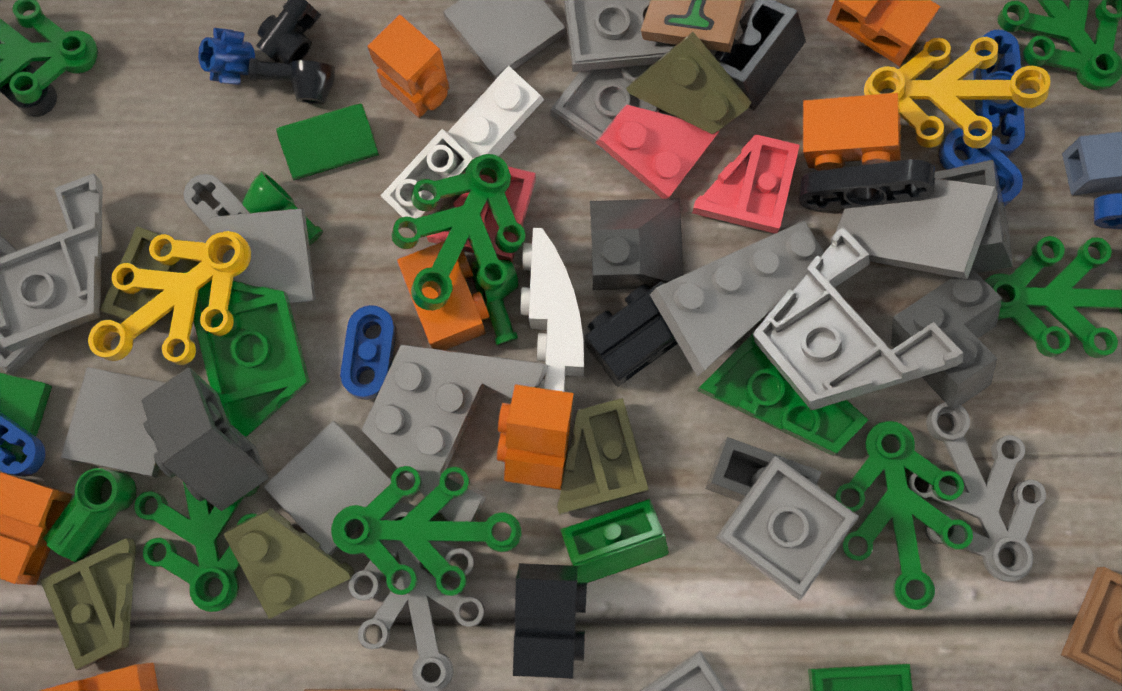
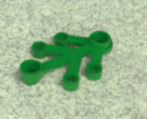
[0,0,98,103]
[997,0,1122,90]
[391,154,526,311]
[984,236,1122,358]
[835,421,973,610]
[331,466,522,596]
[134,481,259,612]

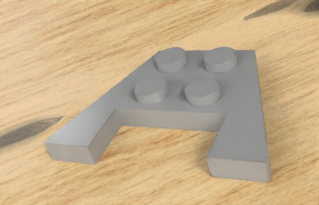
[0,173,103,352]
[753,227,963,410]
[362,345,549,522]

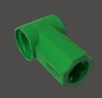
[43,468,137,563]

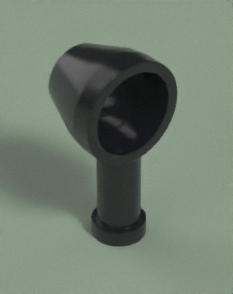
[249,58,335,104]

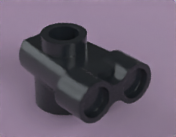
[256,0,321,64]

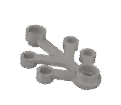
[906,402,1046,582]
[349,503,485,691]

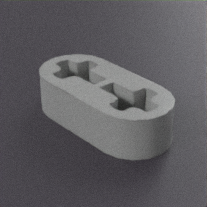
[183,174,249,229]

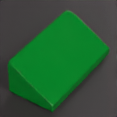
[276,103,379,180]
[560,499,669,583]

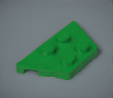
[184,272,310,437]

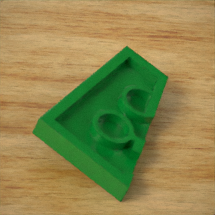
[697,332,868,456]

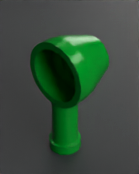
[242,171,323,246]
[471,260,519,346]

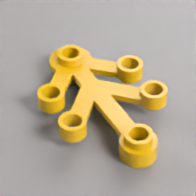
[864,37,1050,148]
[88,231,251,365]

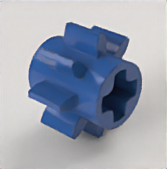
[198,28,255,85]

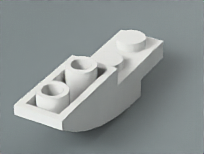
[381,66,544,218]
[520,228,584,392]

